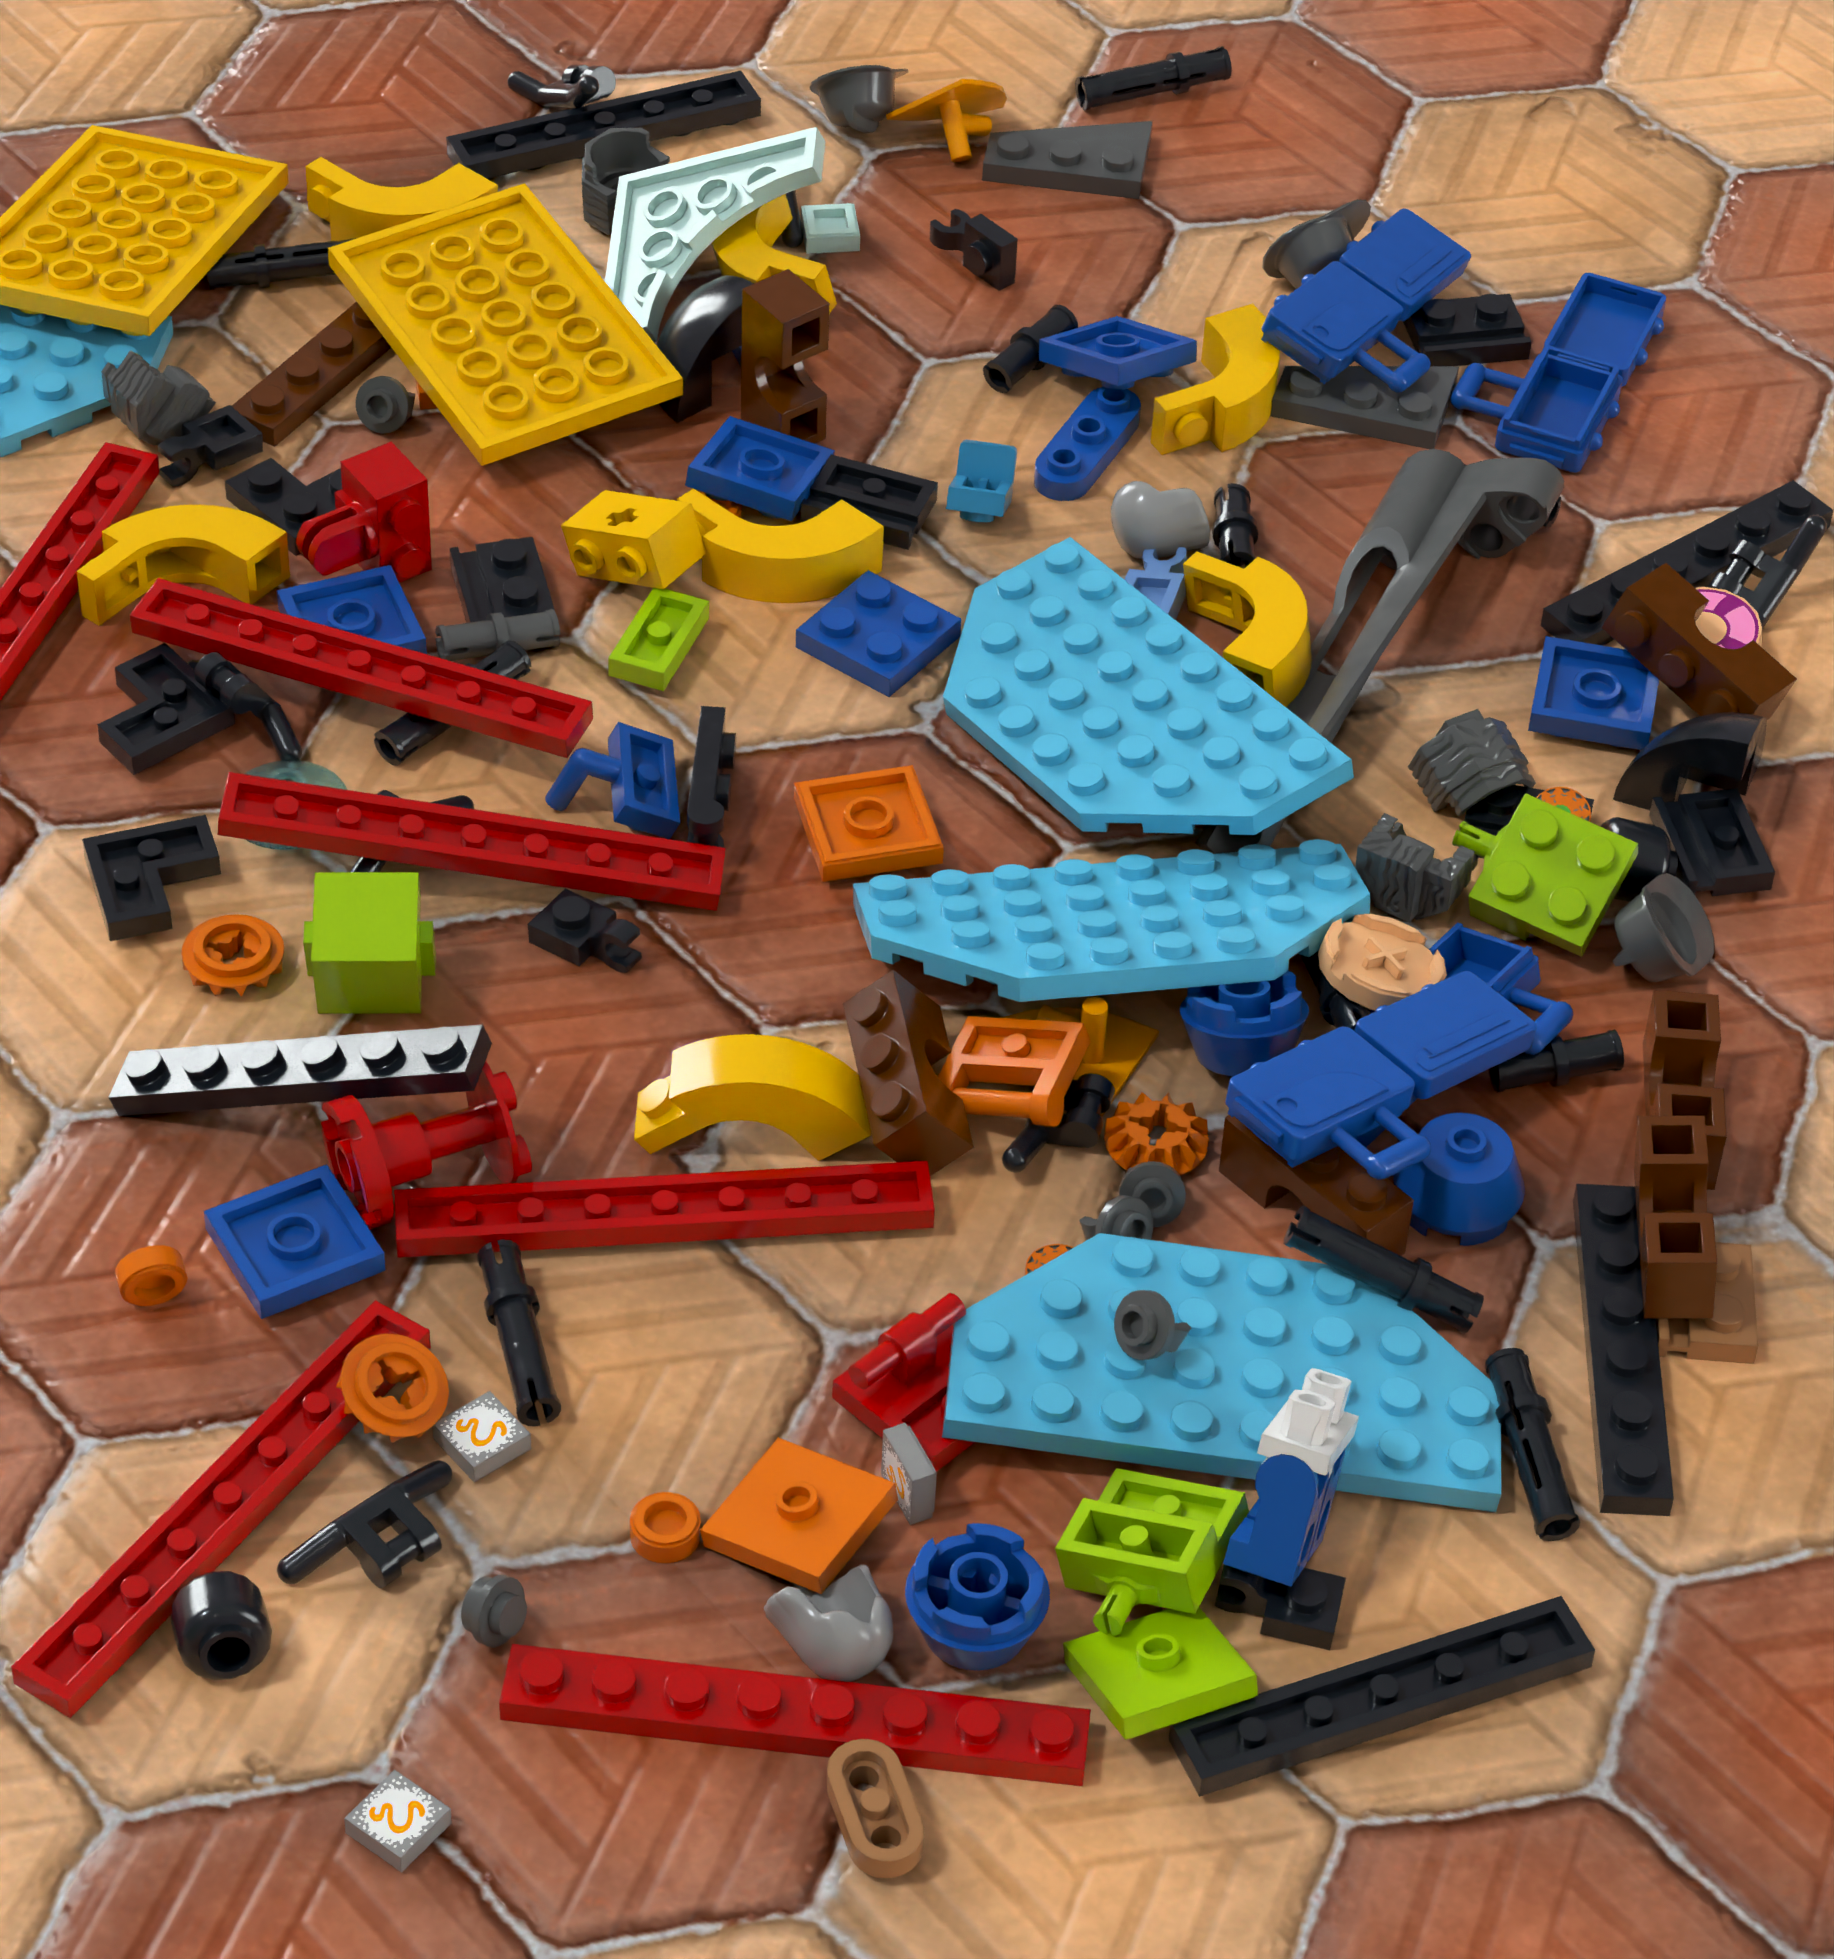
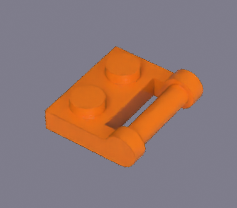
[938,1016,1091,1127]

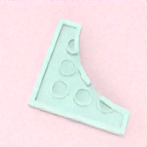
[605,127,826,342]

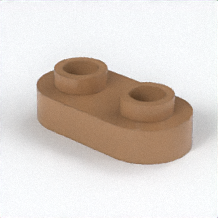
[827,1739,924,1878]

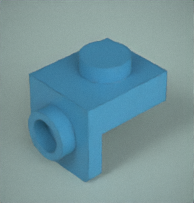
[946,439,1017,522]

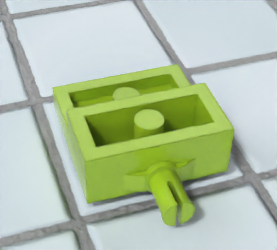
[1452,793,1638,957]
[1055,1468,1249,1636]

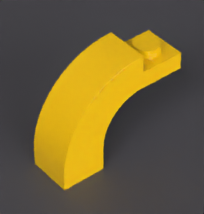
[305,157,498,241]
[712,194,837,314]
[1150,303,1280,455]
[677,488,884,603]
[77,504,290,626]
[1183,551,1312,707]
[634,1034,871,1161]

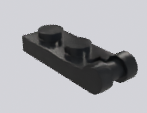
[687,706,736,848]

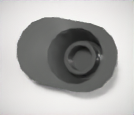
[810,65,908,133]
[1262,199,1371,289]
[1612,873,1714,982]

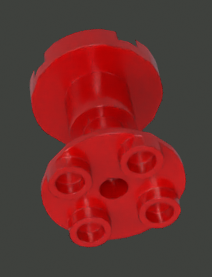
[321,1061,532,1230]

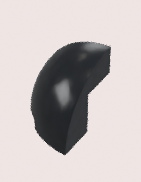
[657,275,754,423]
[1613,712,1767,811]

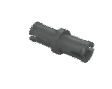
[435,609,560,661]

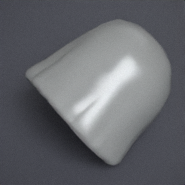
[1111,481,1210,559]
[764,1565,893,1682]

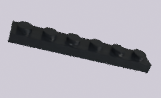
[446,71,761,180]
[1541,480,1833,646]
[108,1024,492,1116]
[1573,1184,1674,1516]
[1169,1596,1595,1797]

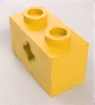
[561,490,707,590]

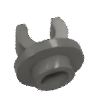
[355,376,416,433]
[1119,1161,1186,1227]
[1079,1195,1154,1240]
[1114,1290,1191,1360]

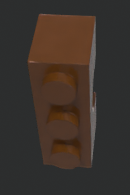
[741,269,830,444]
[1601,563,1797,720]
[843,970,974,1176]
[1643,990,1727,1190]
[1219,1115,1414,1256]
[1634,1116,1717,1318]

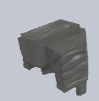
[582,128,670,236]
[101,351,216,446]
[1408,709,1536,816]
[1355,813,1479,922]

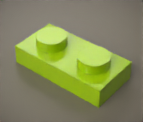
[608,588,709,691]

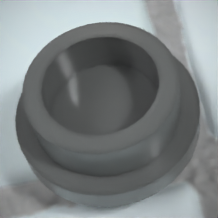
[461,1575,527,1648]

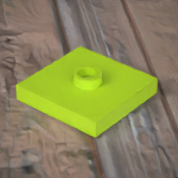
[1063,1607,1258,1740]

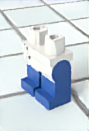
[1223,1368,1359,1587]

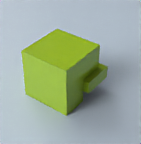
[303,872,436,1014]

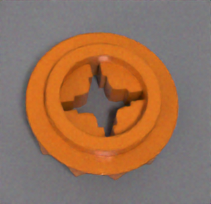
[181,914,285,997]
[1104,1092,1209,1176]
[336,1334,449,1443]

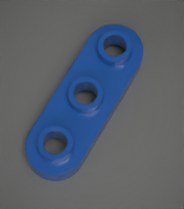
[1034,386,1141,501]

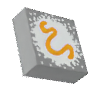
[433,1391,531,1482]
[881,1423,937,1525]
[344,1769,452,1872]

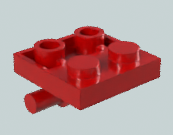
[832,1293,975,1472]

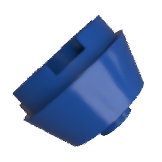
[1180,971,1309,1076]
[1393,1113,1525,1246]
[905,1523,1050,1671]

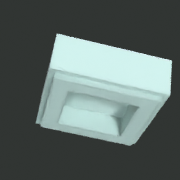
[801,203,860,254]

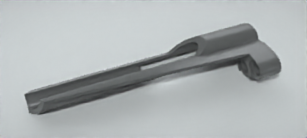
[1196,449,1564,854]

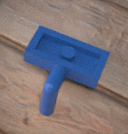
[545,722,680,839]

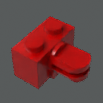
[296,441,432,583]

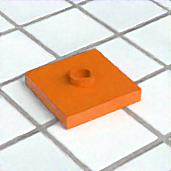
[794,765,944,882]
[700,1437,898,1594]

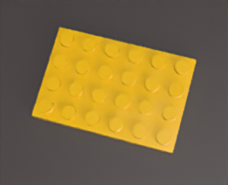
[0,125,289,336]
[328,183,683,466]

